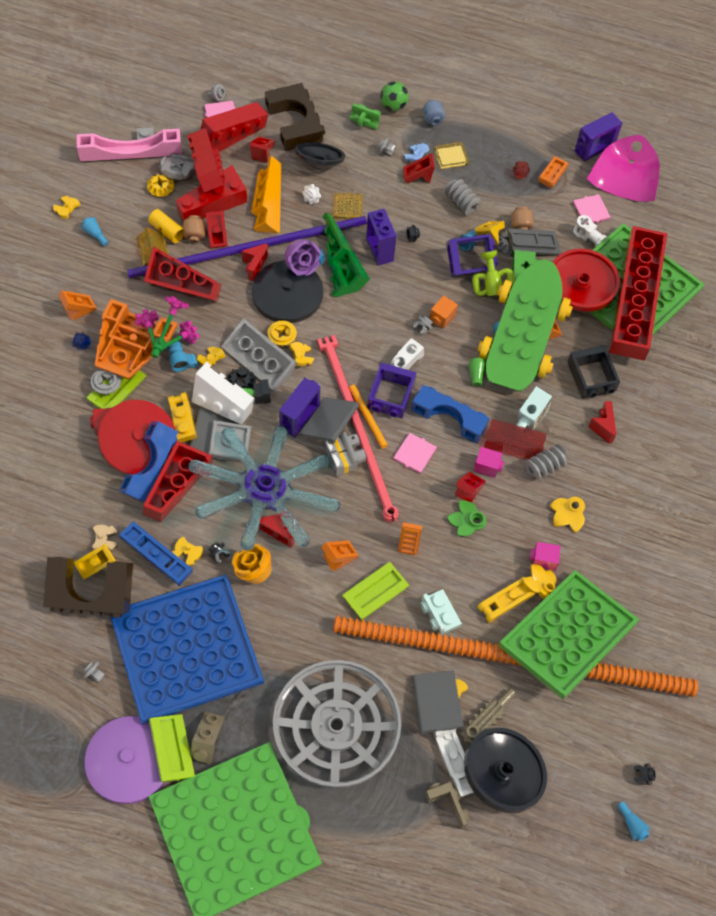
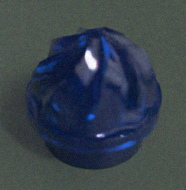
[72,332,91,350]

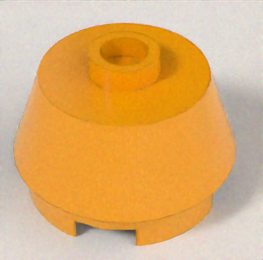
[232,543,272,584]

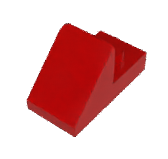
[250,136,275,163]
[403,153,435,183]
[206,210,228,248]
[242,244,269,281]
[589,401,616,443]
[455,472,486,503]
[258,512,296,548]

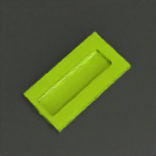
[86,370,147,409]
[342,562,410,621]
[149,714,195,782]

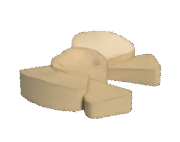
[92,525,117,551]

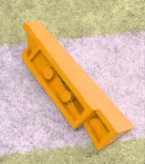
[251,156,281,233]

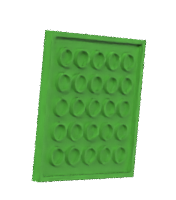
[589,223,705,336]
[149,742,322,916]

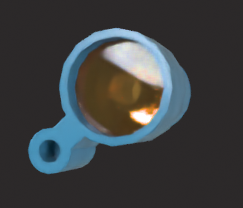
[167,341,198,372]

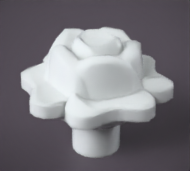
[302,184,321,205]

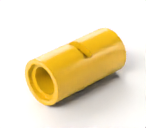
[148,209,184,243]

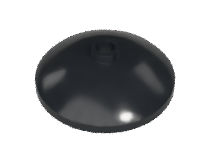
[295,142,345,170]

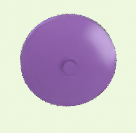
[85,716,166,804]

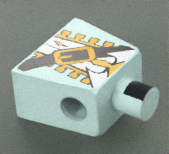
[515,386,552,433]

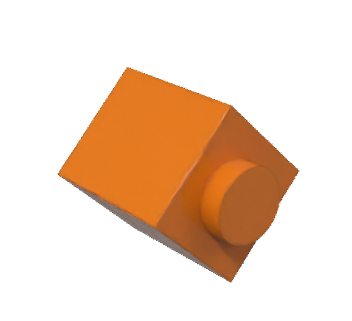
[429,295,458,329]

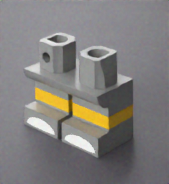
[323,432,366,477]

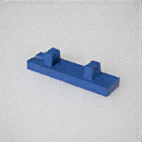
[119,521,193,586]

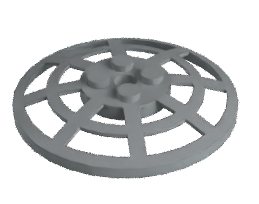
[273,660,401,788]

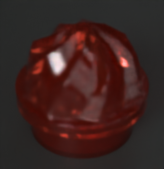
[513,161,530,179]

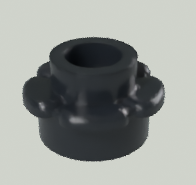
[406,225,420,242]

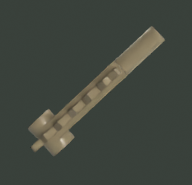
[460,688,515,743]

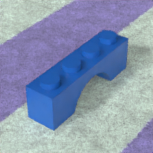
[411,385,490,444]
[119,421,178,502]

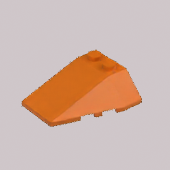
[95,299,178,379]

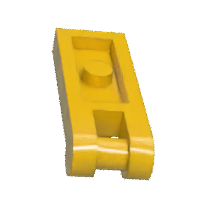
[168,392,197,442]
[477,577,535,623]

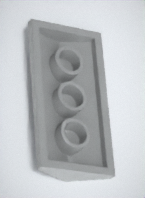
[221,318,297,391]

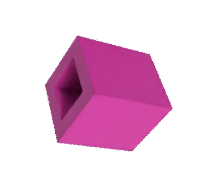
[473,447,504,478]
[529,542,560,571]

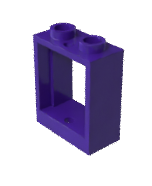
[574,112,622,161]
[366,209,397,266]
[446,234,498,277]
[367,362,417,418]
[279,377,321,438]

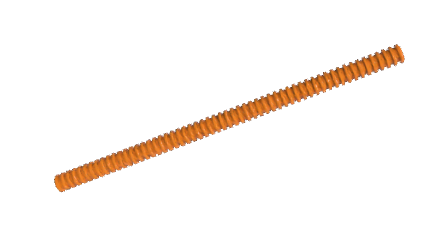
[333,615,698,697]

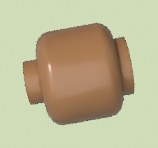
[511,206,534,230]
[183,215,206,243]

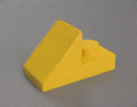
[475,221,505,245]
[74,543,116,580]

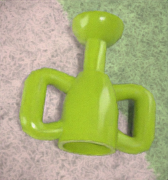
[472,250,515,296]

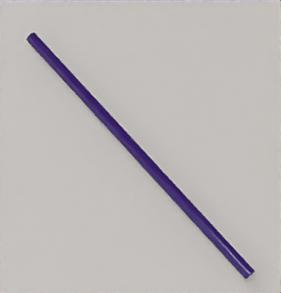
[127,216,367,278]

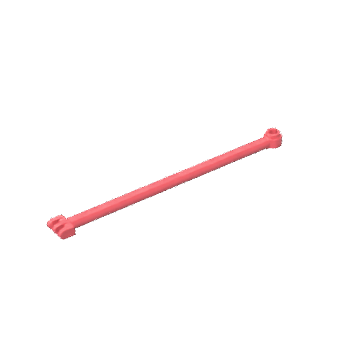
[317,335,398,523]

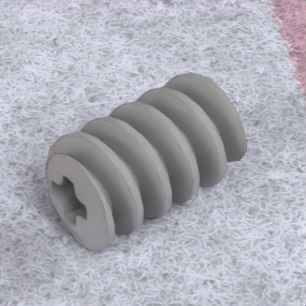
[444,179,481,216]
[524,444,567,480]

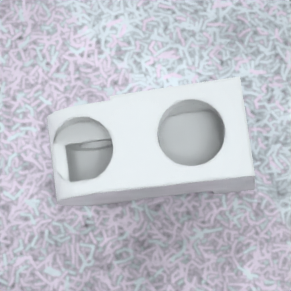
[390,338,424,370]

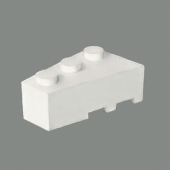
[192,362,254,425]

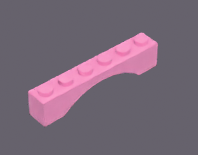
[77,129,182,161]

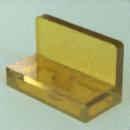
[136,228,169,266]

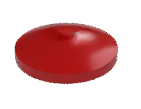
[553,249,620,312]
[98,400,175,475]

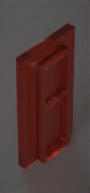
[484,419,547,459]

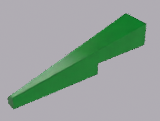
[323,212,370,297]

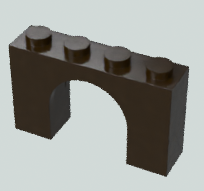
[265,83,325,151]
[43,557,133,617]

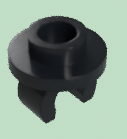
[207,542,230,563]
[634,763,656,785]

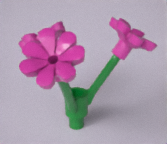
[135,296,200,358]

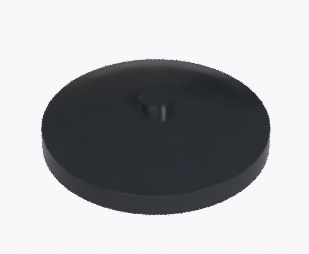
[252,260,323,323]
[464,728,547,813]

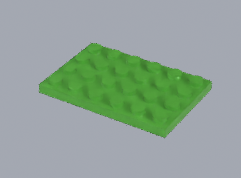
[498,570,639,700]

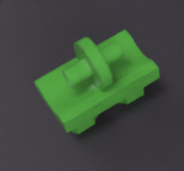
[349,103,381,130]

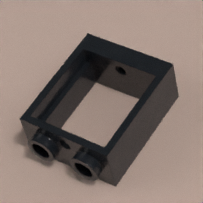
[567,345,620,398]

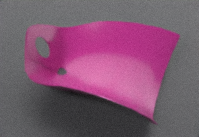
[587,135,660,202]

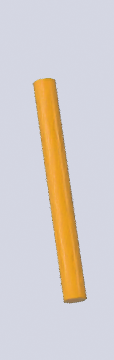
[349,385,388,449]

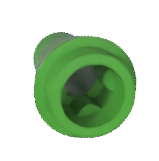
[468,358,486,387]

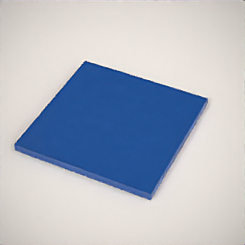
[109,574,264,725]

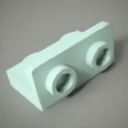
[420,589,462,635]

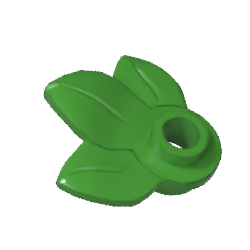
[447,500,487,536]

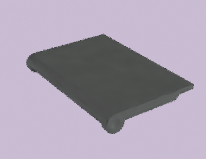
[300,397,360,444]
[189,406,235,462]
[412,670,464,735]

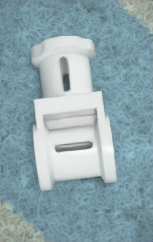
[573,215,607,247]

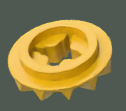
[147,173,174,197]
[268,321,297,347]

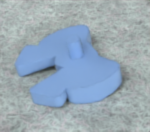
[405,143,429,162]

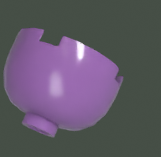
[285,239,321,276]

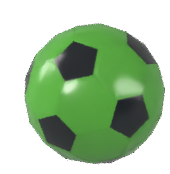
[380,81,409,111]

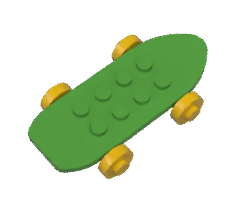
[477,259,573,392]

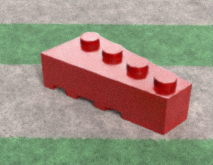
[201,102,268,152]
[187,128,225,192]
[176,165,247,222]
[144,246,222,302]
[143,441,213,522]

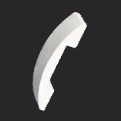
[433,729,474,797]

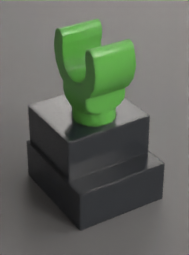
[242,379,271,404]

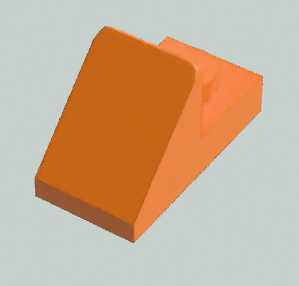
[58,290,97,320]
[321,540,359,571]

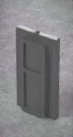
[507,228,561,256]

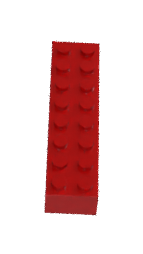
[609,226,668,361]

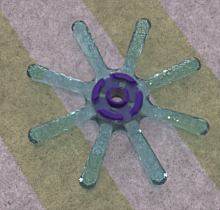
[188,426,341,551]

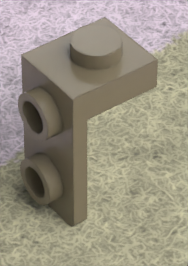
[191,712,224,764]
[425,782,469,829]

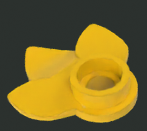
[550,496,585,533]
[522,564,557,599]

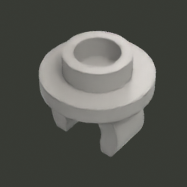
[207,84,226,101]
[378,138,395,156]
[413,315,433,335]
[83,661,104,683]

